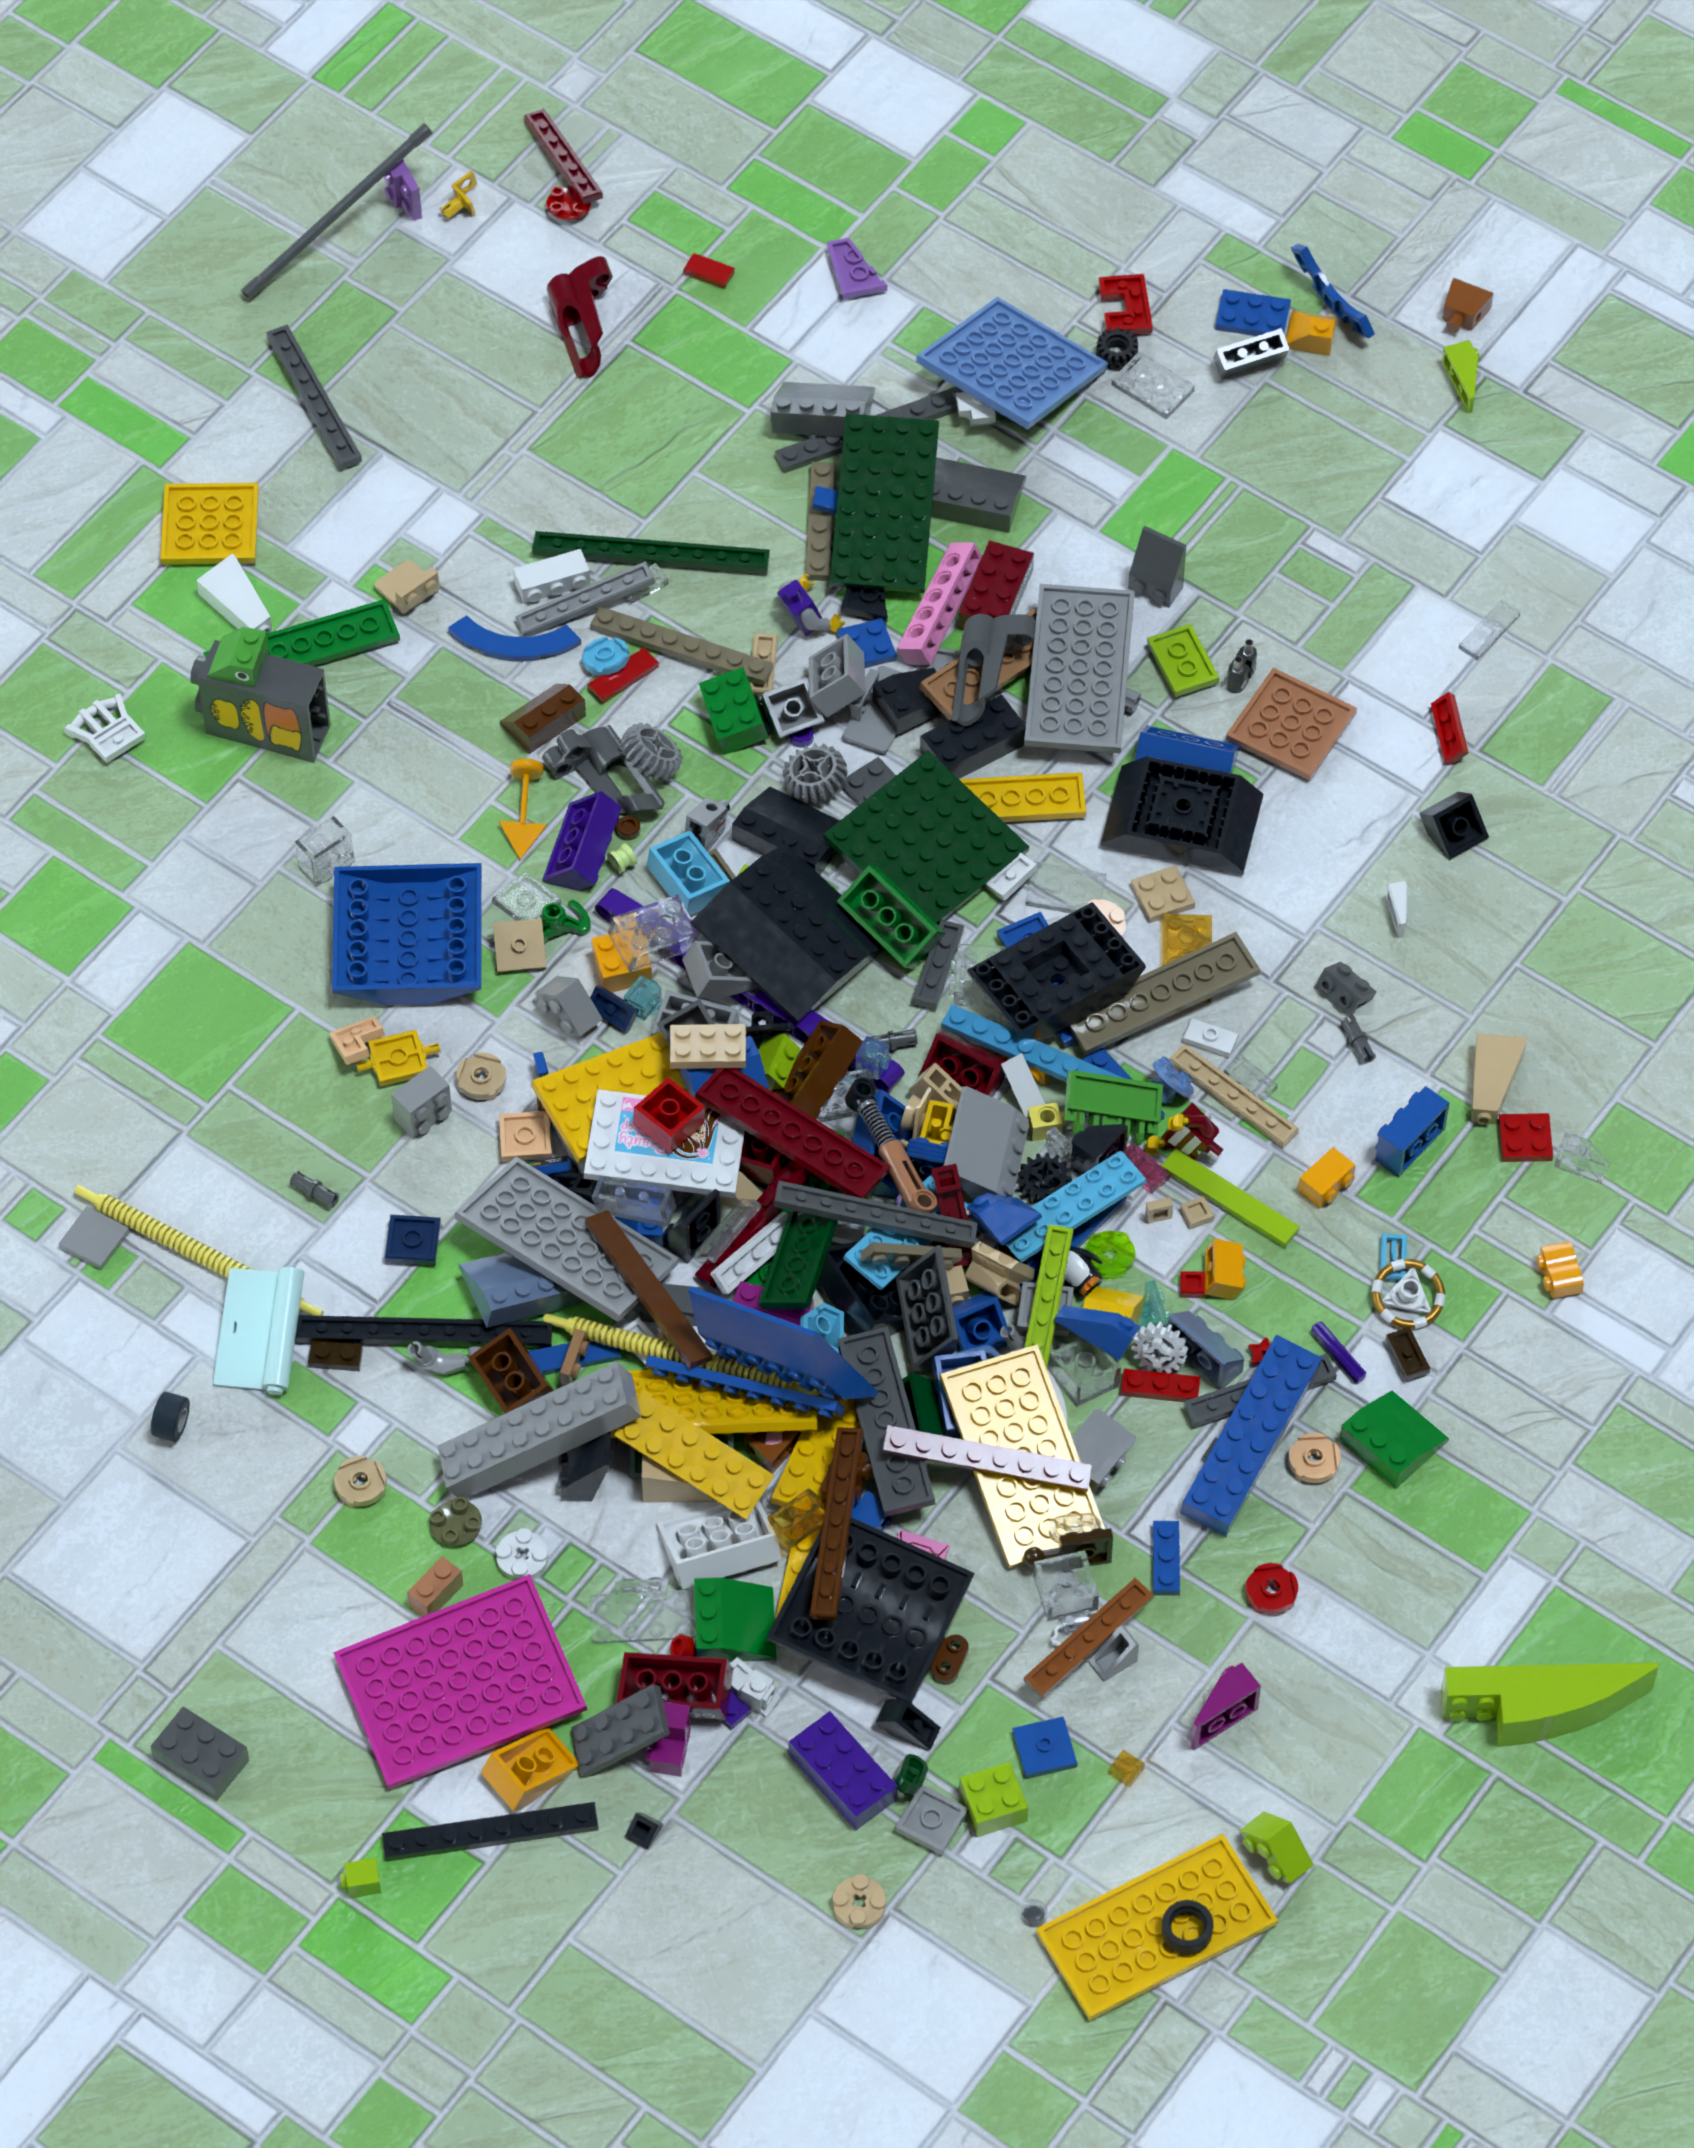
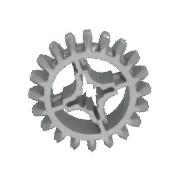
[620,722,683,781]
[782,743,848,804]

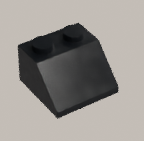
[1419,791,1489,859]
[1071,1124,1128,1175]

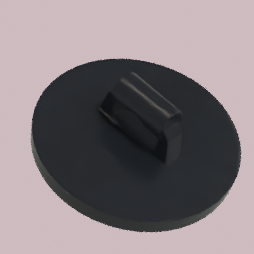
[746,1010,794,1038]

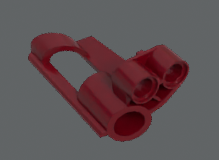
[547,256,613,378]

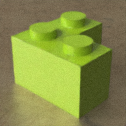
[1240,1811,1314,1884]

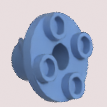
[1150,1056,1194,1104]

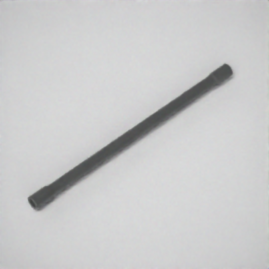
[241,123,433,300]

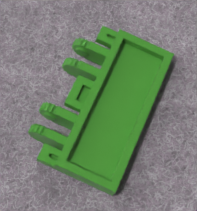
[1064,1070,1163,1146]

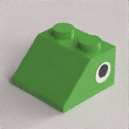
[208,627,269,687]

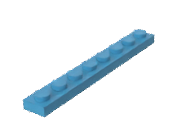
[941,1004,1122,1083]

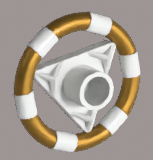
[1371,1259,1446,1329]

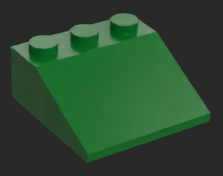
[1339,1390,1449,1489]
[694,1577,776,1662]

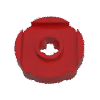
[1246,1563,1299,1614]

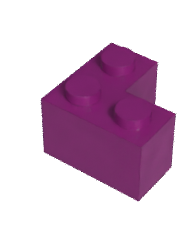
[645,1702,691,1777]

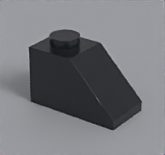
[875,1699,941,1750]

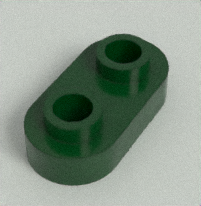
[895,1754,928,1795]

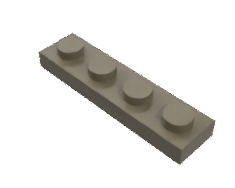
[861,1242,963,1269]

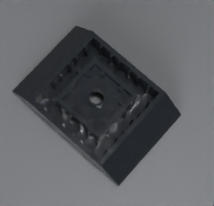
[1100,756,1264,875]
[967,902,1146,1040]

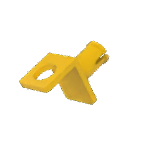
[440,171,477,220]

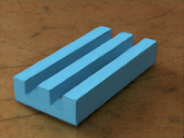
[1380,1233,1407,1283]

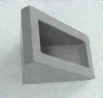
[1089,1625,1139,1680]

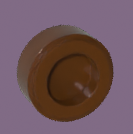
[616,816,641,840]

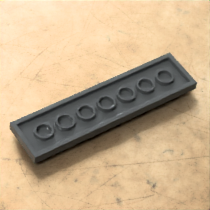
[838,1326,936,1517]

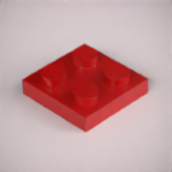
[1498,1113,1553,1162]

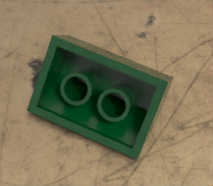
[902,1373,945,1436]

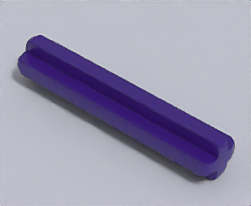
[1311,1321,1366,1383]

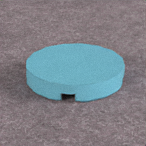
[582,637,630,675]

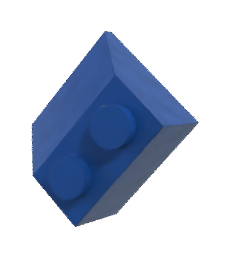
[952,1291,1010,1355]

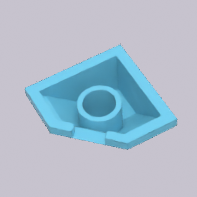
[801,1303,844,1356]

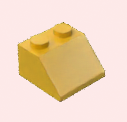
[1082,1286,1146,1343]

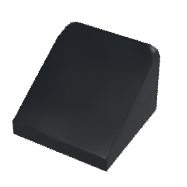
[624,1812,664,1849]

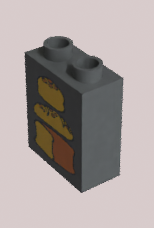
[190,640,331,763]

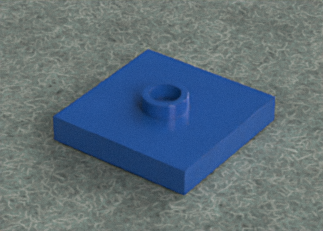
[1012,1716,1077,1779]

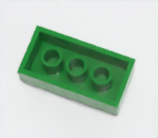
[837,865,946,969]

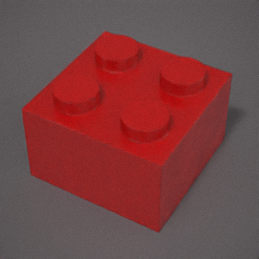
[633,1077,706,1153]

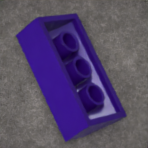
[542,791,622,891]

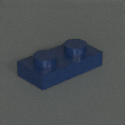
[590,985,639,1032]

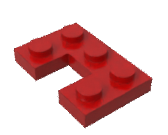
[1098,274,1153,334]

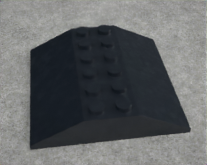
[690,844,885,1023]
[766,1518,975,1703]

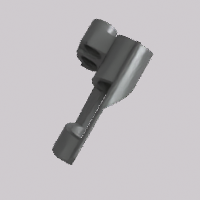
[951,614,1036,726]
[542,725,665,814]

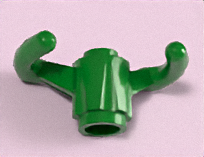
[519,899,591,945]

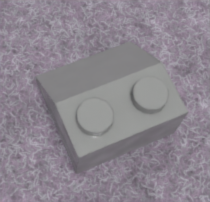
[761,677,824,738]

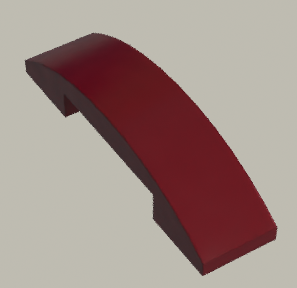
[931,1163,975,1267]

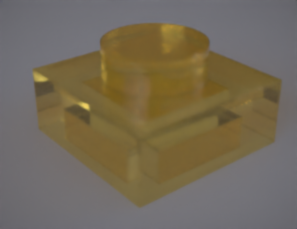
[1108,1749,1145,1788]

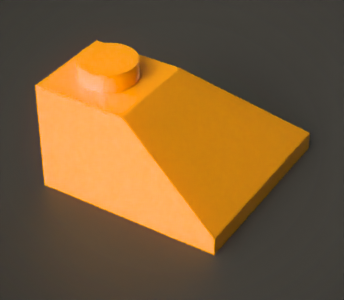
[1286,310,1338,356]

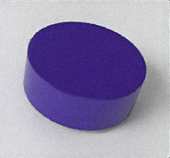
[790,727,814,748]

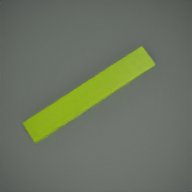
[1161,1149,1300,1248]
[1025,1224,1074,1369]

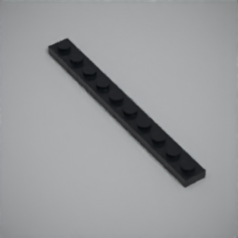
[295,1315,553,1348]

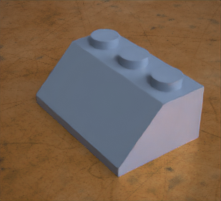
[1168,1311,1244,1389]

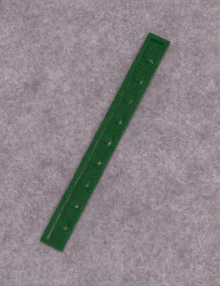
[532,531,770,574]

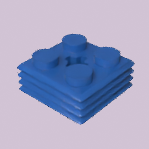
[906,1137,949,1181]

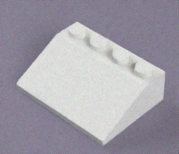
[657,1501,782,1589]

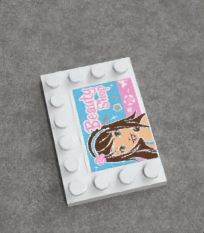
[584,1089,745,1198]

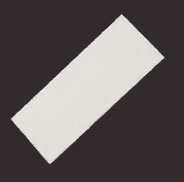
[1001,1053,1045,1118]

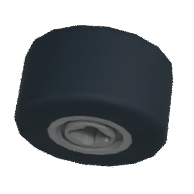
[150,1391,190,1442]

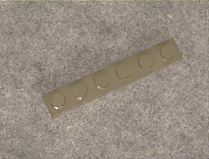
[806,462,835,581]

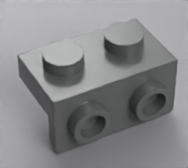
[1315,962,1377,1016]

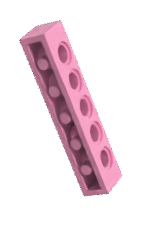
[897,542,982,665]

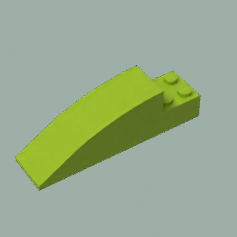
[1441,1662,1658,1747]

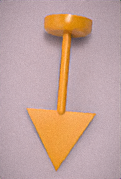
[499,759,547,860]

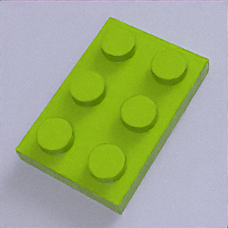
[1147,624,1219,697]

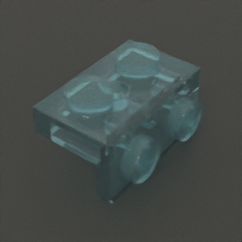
[1137,1280,1171,1330]

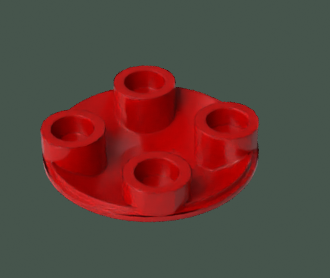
[546,186,591,220]

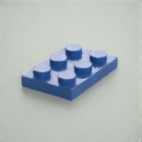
[1215,289,1291,336]

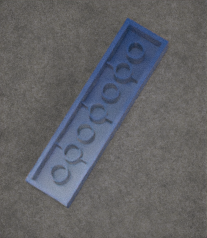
[1180,1334,1322,1537]

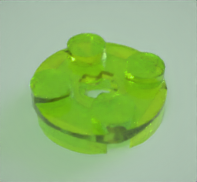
[1085,1231,1135,1280]

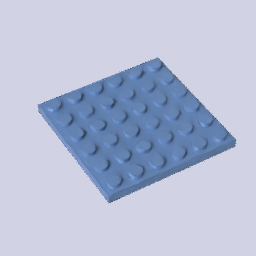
[916,297,1108,429]

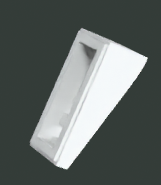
[1386,881,1407,937]

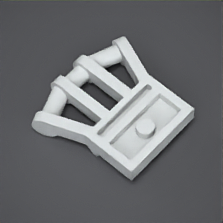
[63,694,146,763]

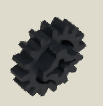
[1017,1152,1072,1203]

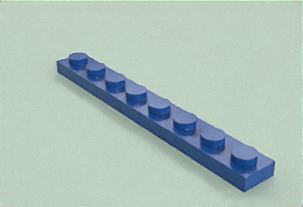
[645,1355,845,1418]

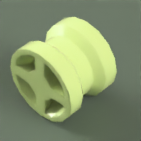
[607,843,637,874]

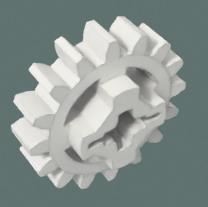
[1131,1322,1188,1373]

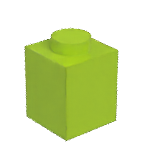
[340,1858,381,1899]

